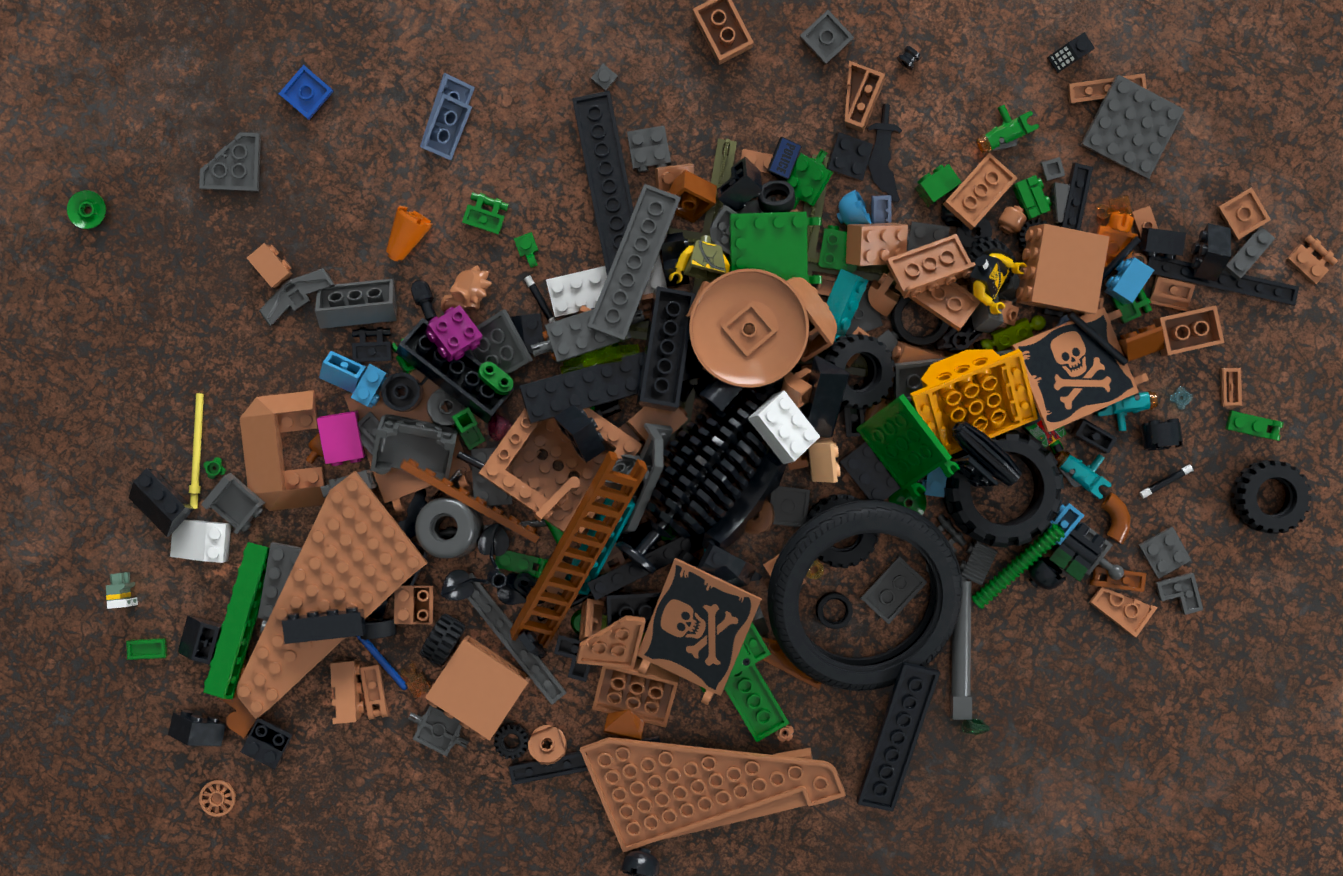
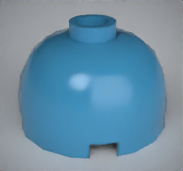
[837,190,872,225]

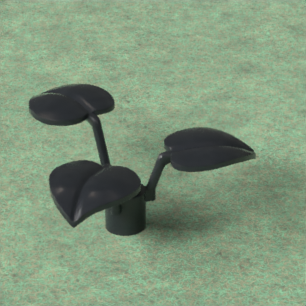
[441,523,526,605]

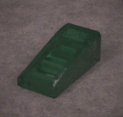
[962,718,990,735]

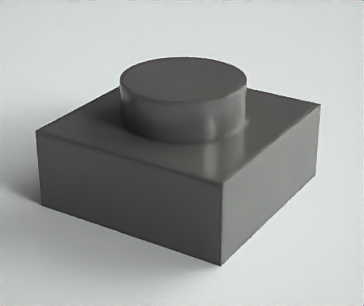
[591,64,618,91]
[1040,157,1065,182]

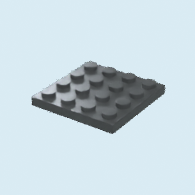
[1081,74,1185,179]

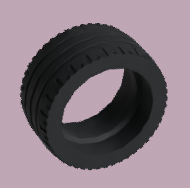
[890,296,949,347]

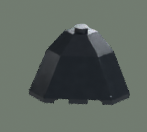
[697,543,757,588]

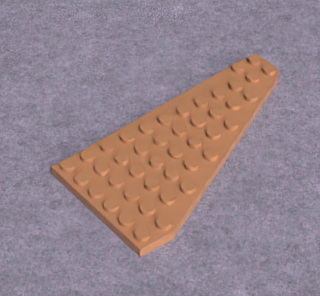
[237,471,428,719]
[580,737,846,853]

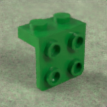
[819,225,857,272]

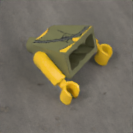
[669,235,730,284]

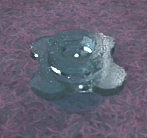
[1170,387,1193,409]

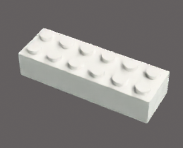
[546,255,667,319]

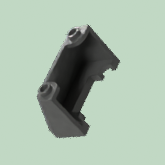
[370,415,458,480]

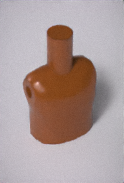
[306,432,324,464]

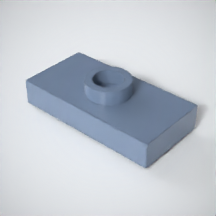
[871,195,891,224]

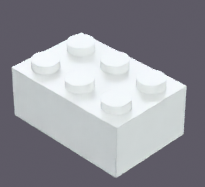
[748,391,820,464]

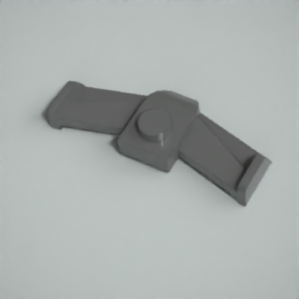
[259,268,335,327]

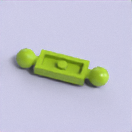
[980,315,1046,351]

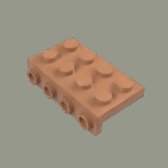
[886,234,975,299]

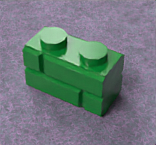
[1012,175,1051,221]

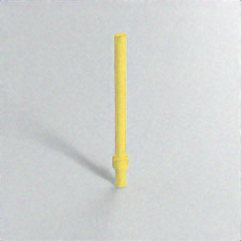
[189,393,204,509]

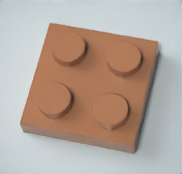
[1217,187,1271,240]

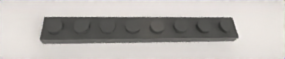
[467,573,567,705]

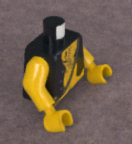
[970,253,1027,315]

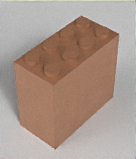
[1016,224,1109,315]
[425,635,530,741]

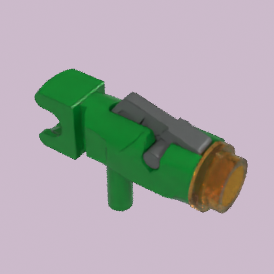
[976,105,1039,153]

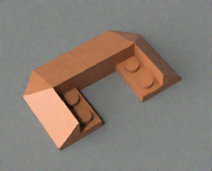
[240,390,326,511]

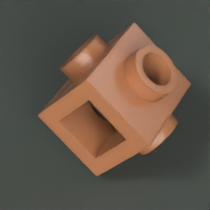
[998,299,1019,328]

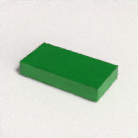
[126,638,167,660]

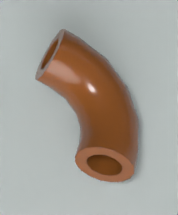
[1101,492,1131,545]

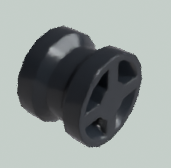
[897,46,922,70]

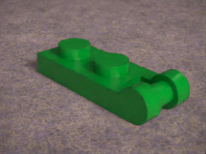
[1226,411,1284,441]
[495,550,548,578]

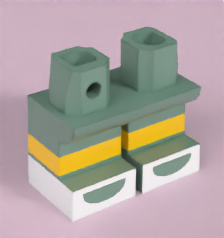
[106,572,138,609]

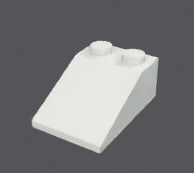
[170,519,231,563]

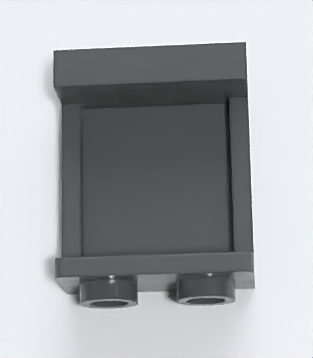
[201,473,265,535]

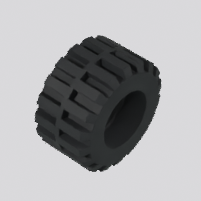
[966,237,1016,287]
[420,613,465,667]

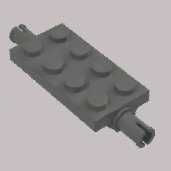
[530,309,645,363]

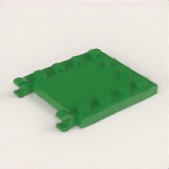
[729,211,822,284]
[856,394,960,499]

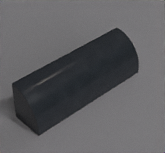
[699,377,743,411]

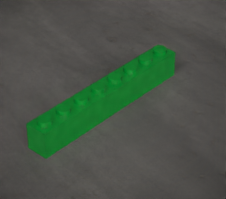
[203,542,270,699]

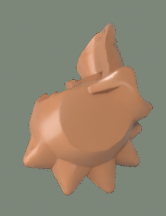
[440,265,492,312]

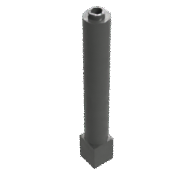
[950,577,972,720]

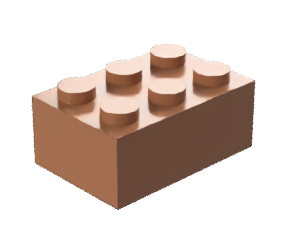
[692,0,754,65]
[846,223,908,266]
[1153,305,1224,356]

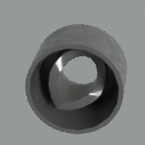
[415,497,483,559]

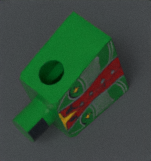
[1021,420,1066,454]

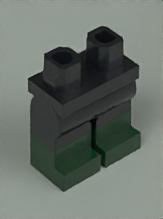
[1048,523,1106,582]

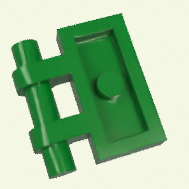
[462,192,509,235]
[1110,288,1152,324]

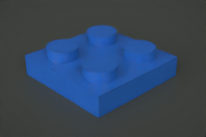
[279,65,334,120]

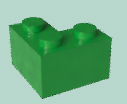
[914,164,962,207]

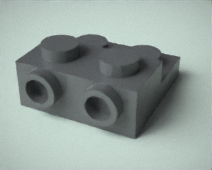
[627,125,671,173]

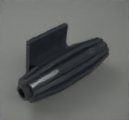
[950,421,1022,487]

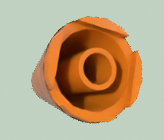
[386,205,433,262]

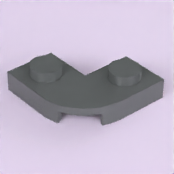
[710,205,737,256]

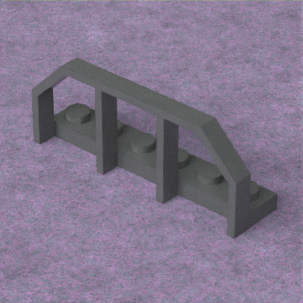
[620,423,673,535]

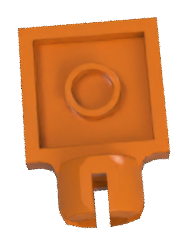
[1097,212,1138,270]

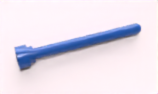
[356,636,408,690]

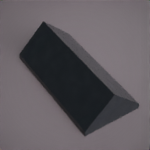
[801,355,850,438]

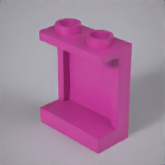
[317,410,366,466]

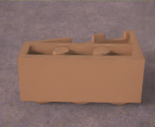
[845,61,885,133]
[330,659,365,724]

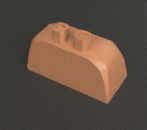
[787,277,837,362]

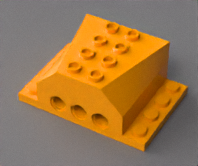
[910,349,1038,455]

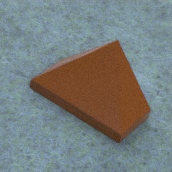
[603,709,645,741]

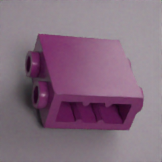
[426,305,483,362]

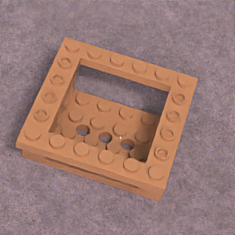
[479,408,642,533]

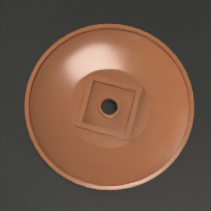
[689,269,809,388]

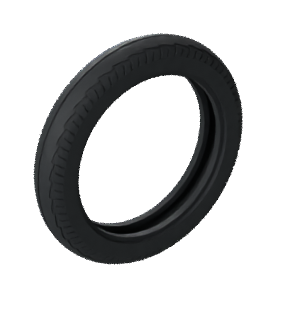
[767,500,963,691]

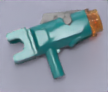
[1095,390,1158,431]
[1054,450,1112,499]

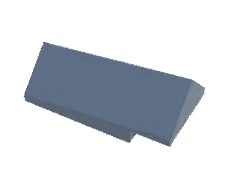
[420,73,475,160]

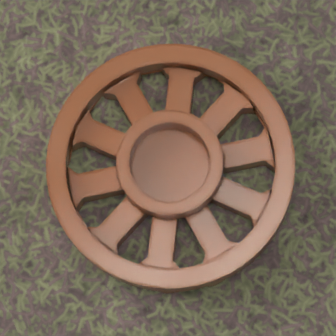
[199,780,236,817]

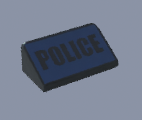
[767,137,802,180]

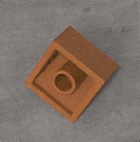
[668,170,717,223]

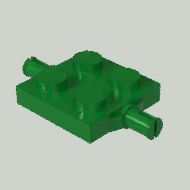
[785,149,833,209]

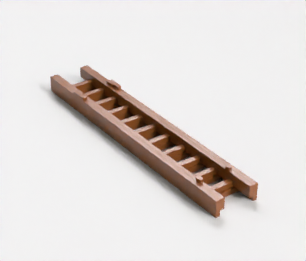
[510,451,648,648]

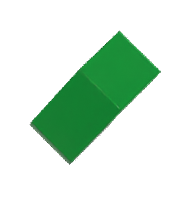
[451,407,486,450]

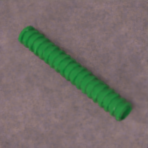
[971,523,1065,609]

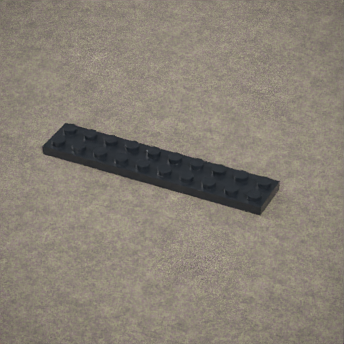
[572,91,634,276]
[519,339,710,424]

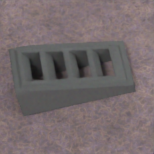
[1051,182,1070,225]

